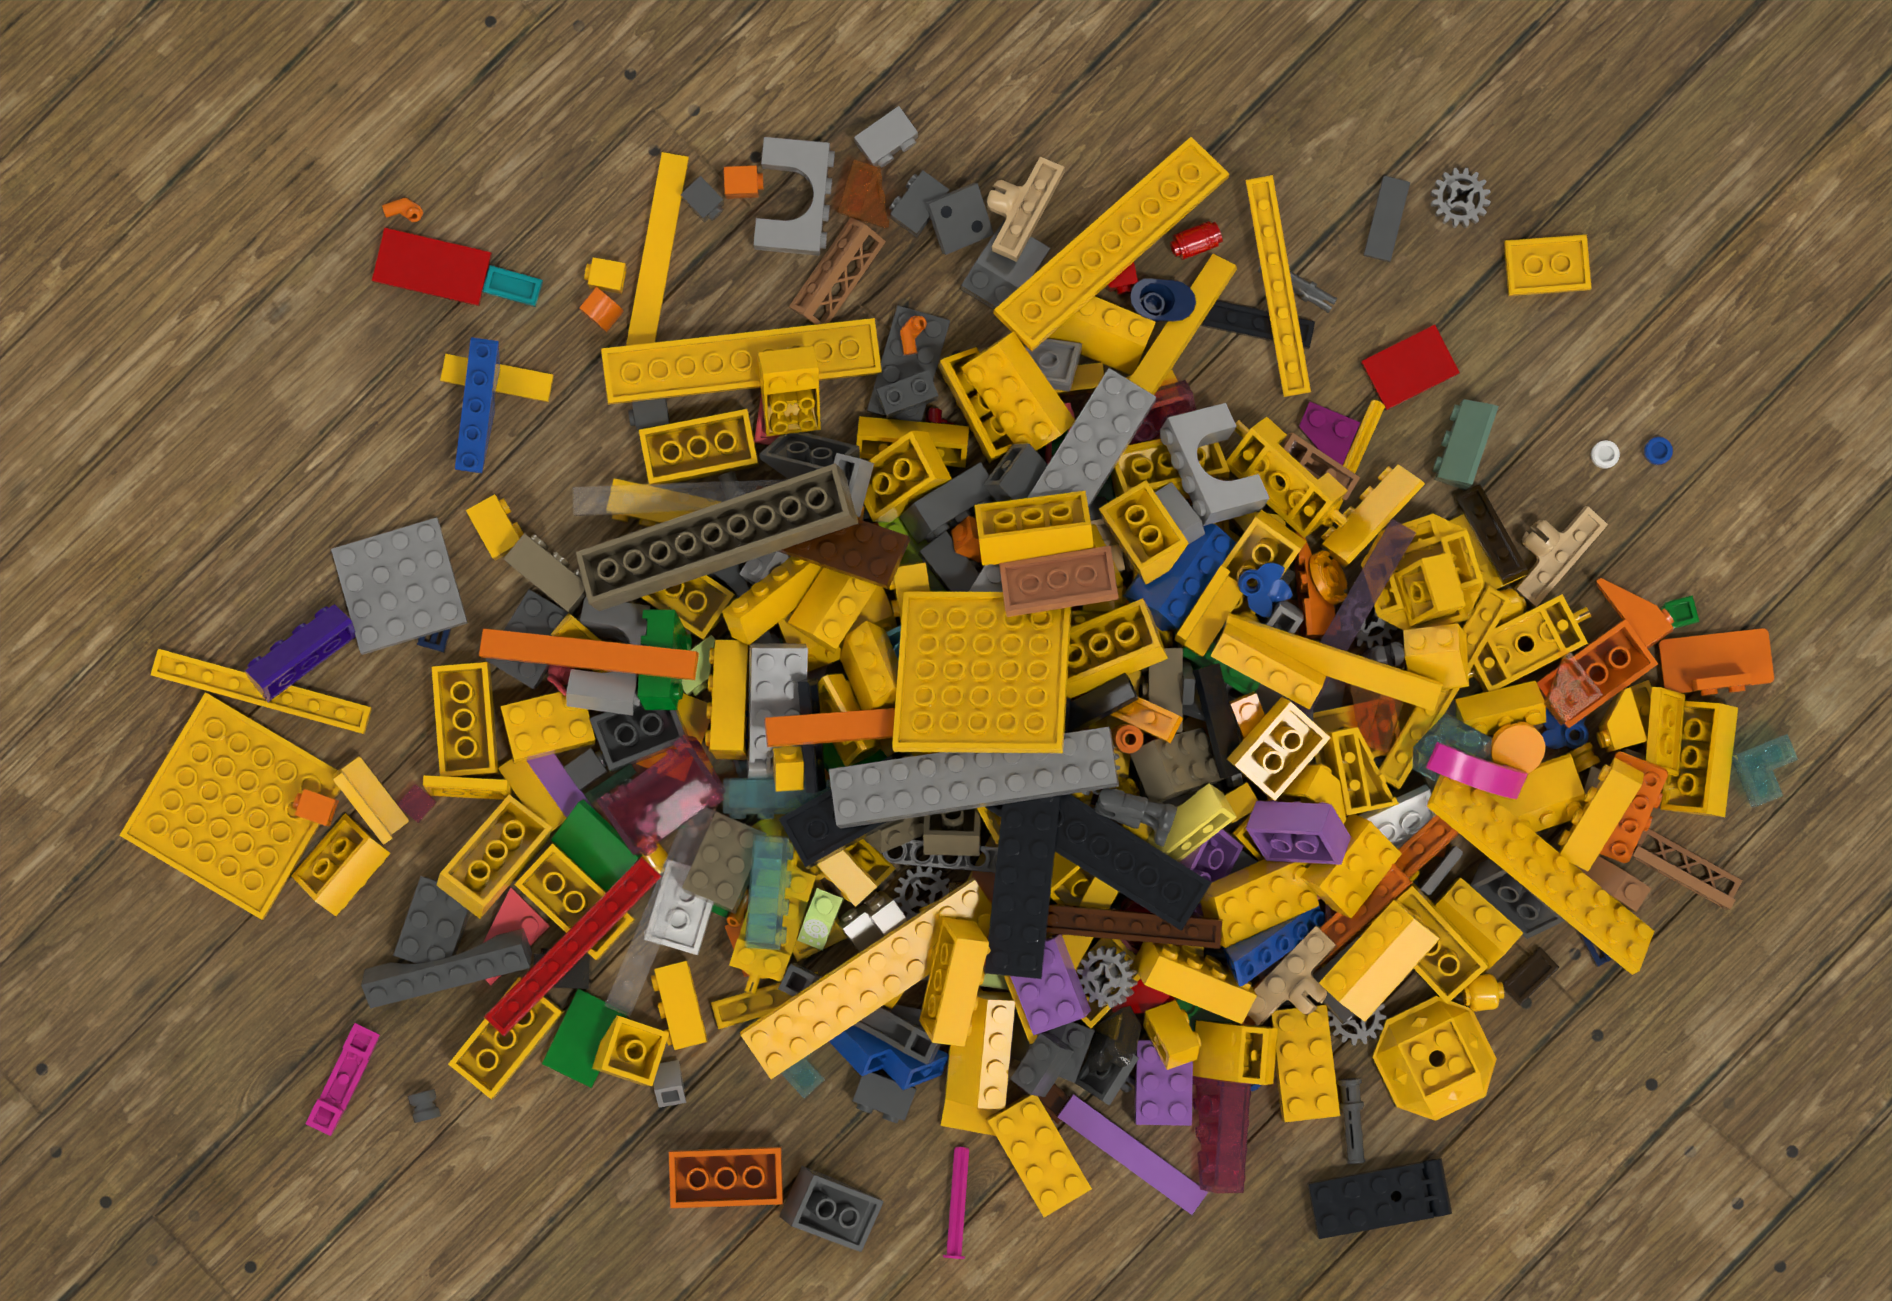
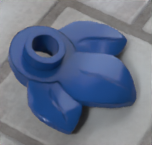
[1238,563,1293,617]
[1542,707,1589,749]

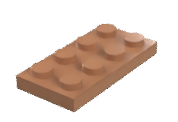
[999,546,1119,617]

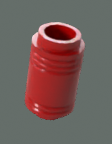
[1170,221,1223,260]

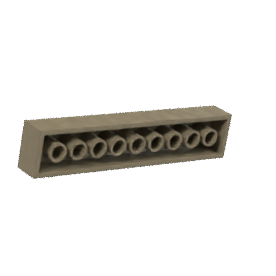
[576,463,858,611]

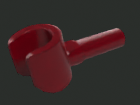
[926,408,955,425]

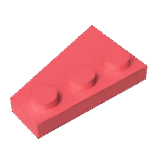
[483,887,551,985]

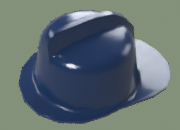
[1130,279,1196,322]

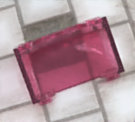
[596,735,726,857]

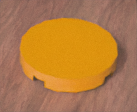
[1310,550,1347,605]
[1489,722,1545,773]

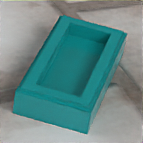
[482,265,543,307]

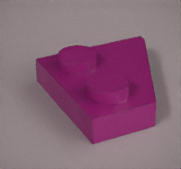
[1298,401,1360,465]

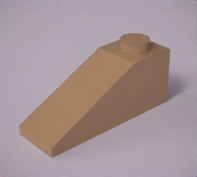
[1280,433,1360,501]
[1575,856,1652,912]

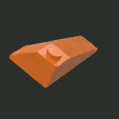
[1292,529,1341,639]

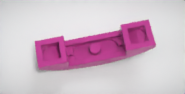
[1426,742,1528,799]
[306,1023,380,1136]

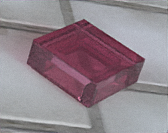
[397,784,437,823]

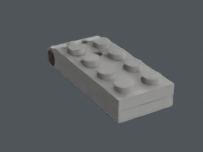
[747,643,808,779]

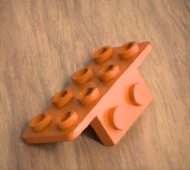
[1658,628,1774,696]
[1599,752,1668,863]

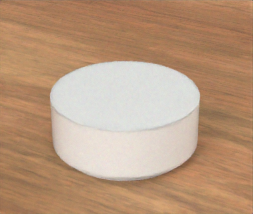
[1591,440,1620,469]

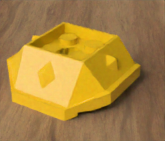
[1361,513,1485,630]
[1372,996,1497,1121]

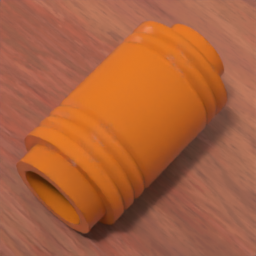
[1111,724,1143,753]

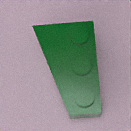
[638,610,692,710]

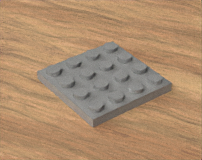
[331,518,468,655]

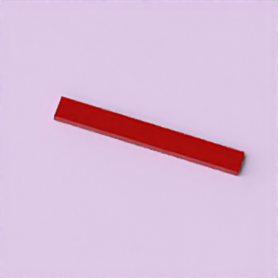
[484,857,662,1036]

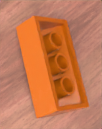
[1537,619,1658,728]

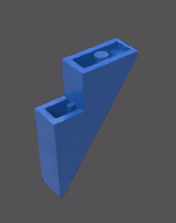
[455,337,500,473]
[1223,906,1325,987]
[829,1025,949,1090]

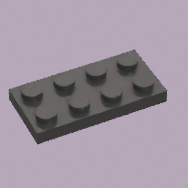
[867,305,950,422]

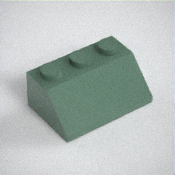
[1432,399,1499,490]

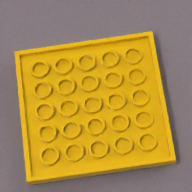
[892,592,1072,753]
[119,692,341,920]

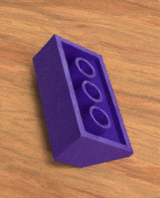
[245,604,356,702]

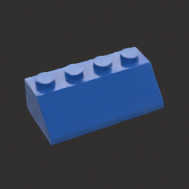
[1123,523,1236,631]

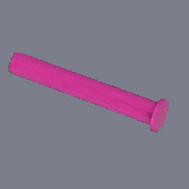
[943,1147,969,1259]

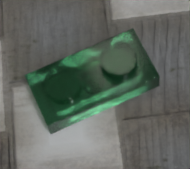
[584,764,639,806]

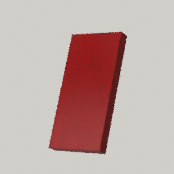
[372,228,492,306]

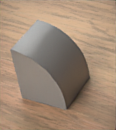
[654,1060,686,1108]

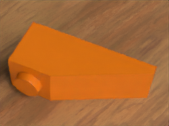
[1596,578,1674,649]

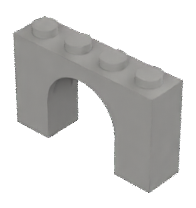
[754,137,835,256]
[1160,403,1270,526]
[566,597,650,716]

